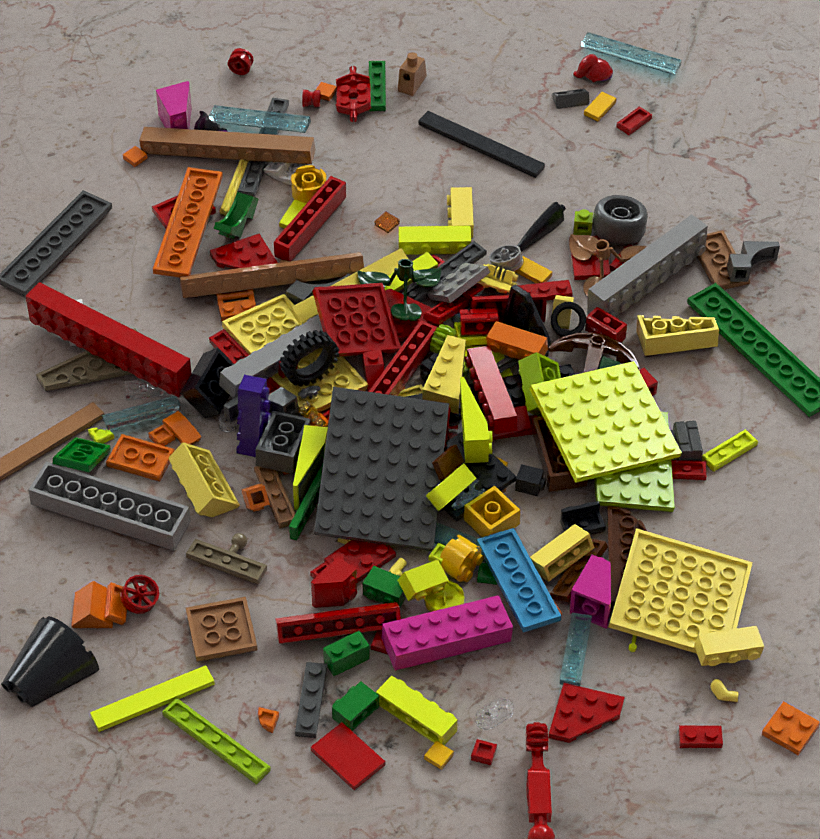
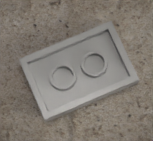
[427,263,490,303]

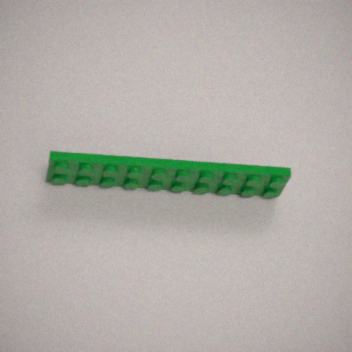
[687,283,820,417]

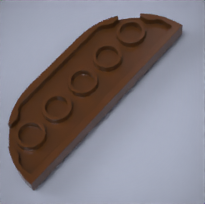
[607,506,647,607]

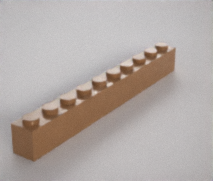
[139,127,316,164]
[180,252,364,298]

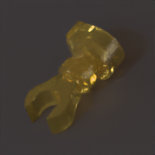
[298,401,328,427]

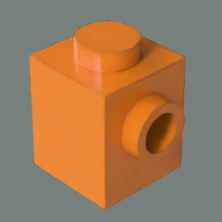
[241,484,270,512]

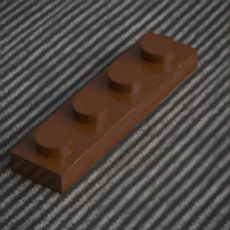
[550,539,608,602]

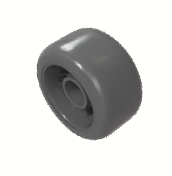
[592,195,648,246]

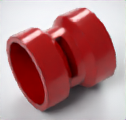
[302,89,321,107]

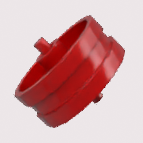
[120,575,160,614]

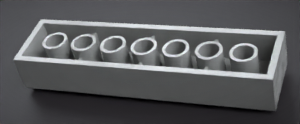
[587,215,708,317]
[28,461,191,551]

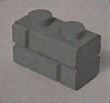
[670,421,703,461]

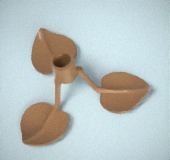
[569,234,647,297]

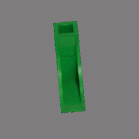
[213,192,259,239]

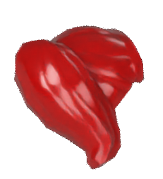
[573,54,613,83]

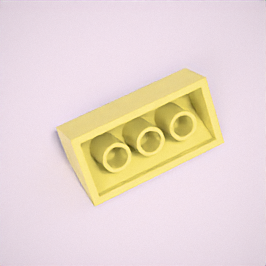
[169,442,240,517]

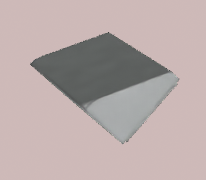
[552,88,590,109]

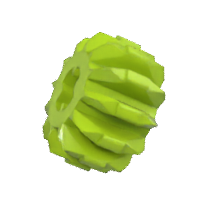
[430,324,457,355]

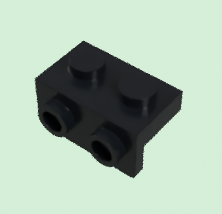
[560,501,606,534]

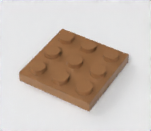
[186,597,258,662]

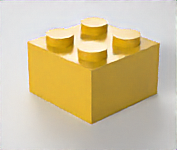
[464,486,521,537]

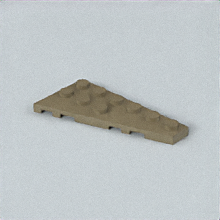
[36,328,138,391]

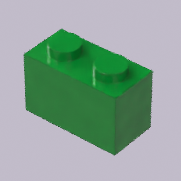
[362,566,406,607]
[323,631,370,676]
[332,681,379,731]

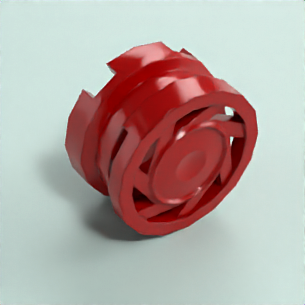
[227,48,254,75]

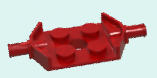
[336,66,371,122]

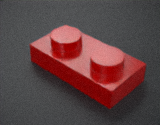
[678,725,723,748]

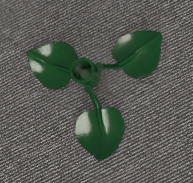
[358,259,442,321]

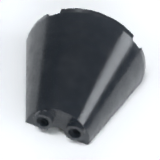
[1,616,100,707]

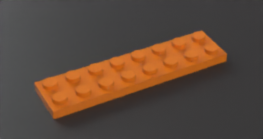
[153,167,223,278]

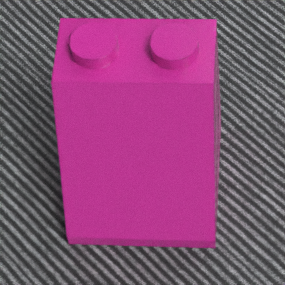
[156,81,192,129]
[569,555,611,629]

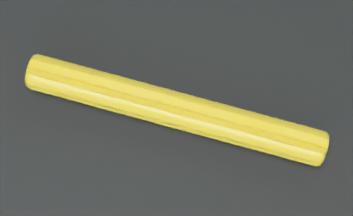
[219,159,249,216]

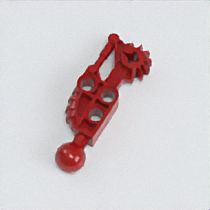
[525,722,555,839]

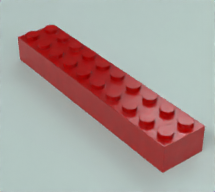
[25,282,192,398]

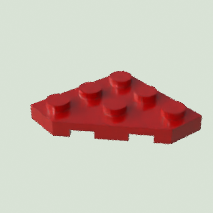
[210,233,278,269]
[385,289,444,342]
[548,683,625,743]

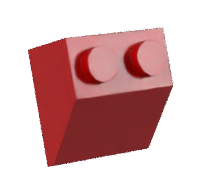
[311,557,357,608]

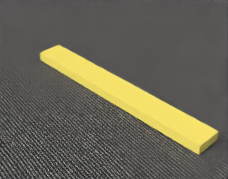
[290,248,408,325]

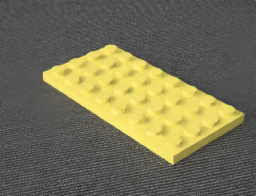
[222,294,369,418]

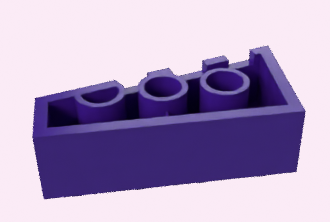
[236,374,271,457]

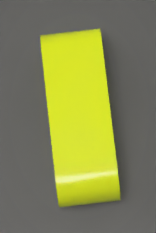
[426,463,476,511]

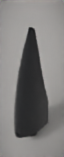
[517,202,566,252]

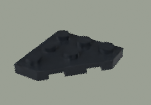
[503,284,552,357]

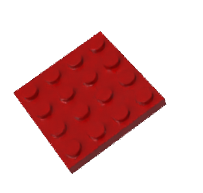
[312,283,401,357]

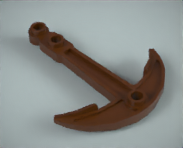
[548,333,639,373]

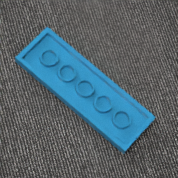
[477,528,561,633]

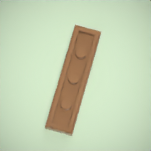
[254,466,295,529]

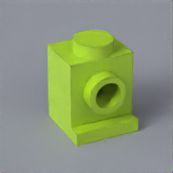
[573,209,593,236]

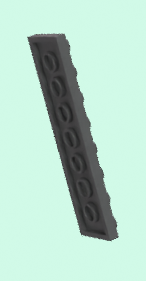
[0,190,112,296]

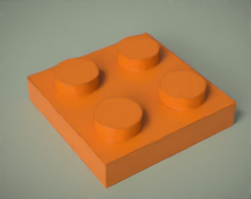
[762,701,820,756]

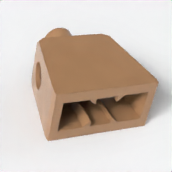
[398,52,427,96]

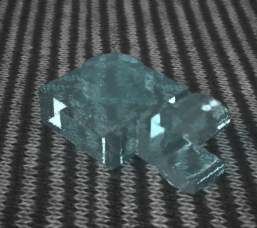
[452,480,485,511]

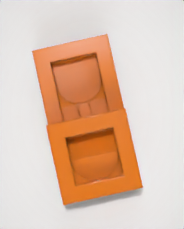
[162,411,202,445]

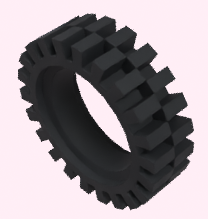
[280,330,339,387]

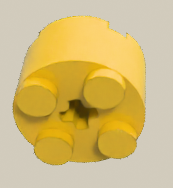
[291,165,327,203]
[440,535,484,583]

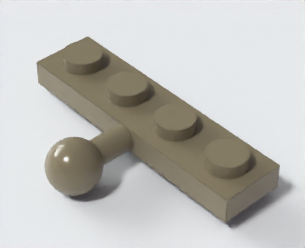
[186,533,267,584]

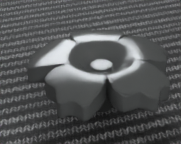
[298,386,321,399]

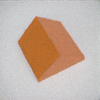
[71,581,113,628]

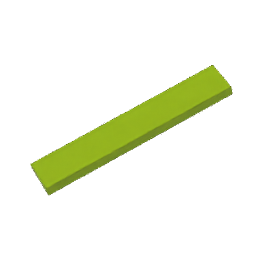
[162,698,271,785]

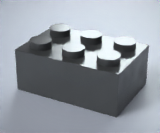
[256,411,311,474]

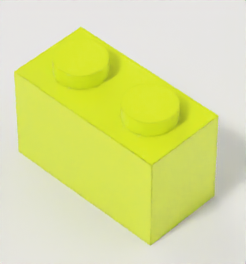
[397,560,449,601]

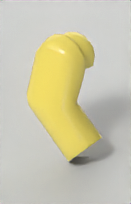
[389,558,407,576]
[710,679,738,702]

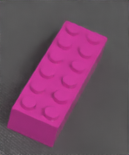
[381,595,513,671]

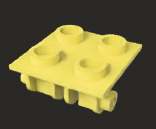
[477,264,519,294]

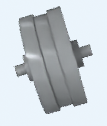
[489,245,524,274]

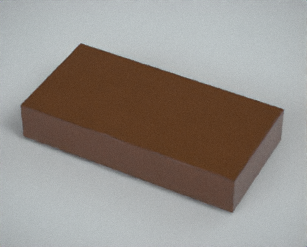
[432,444,464,480]

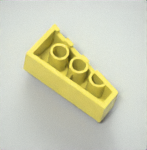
[636,315,719,356]
[422,335,466,414]

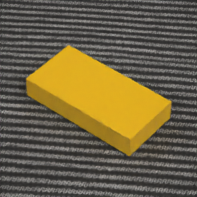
[584,92,616,121]
[514,256,552,283]

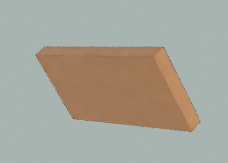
[697,230,750,290]

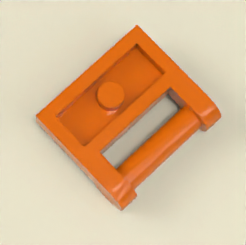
[216,289,256,322]

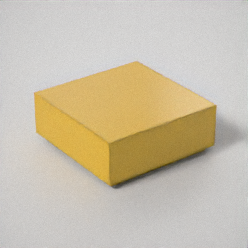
[424,741,454,770]

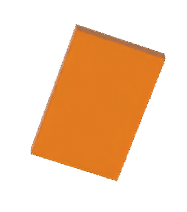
[106,434,175,482]

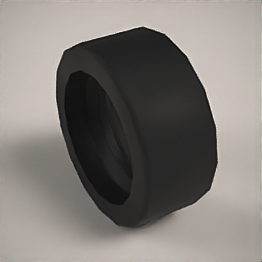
[551,302,586,337]

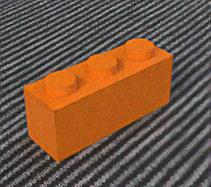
[486,321,548,360]

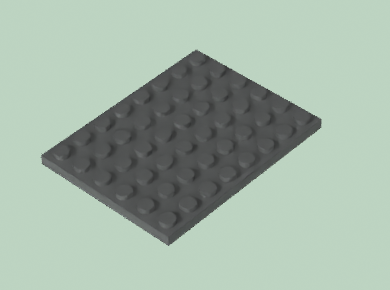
[314,387,449,552]

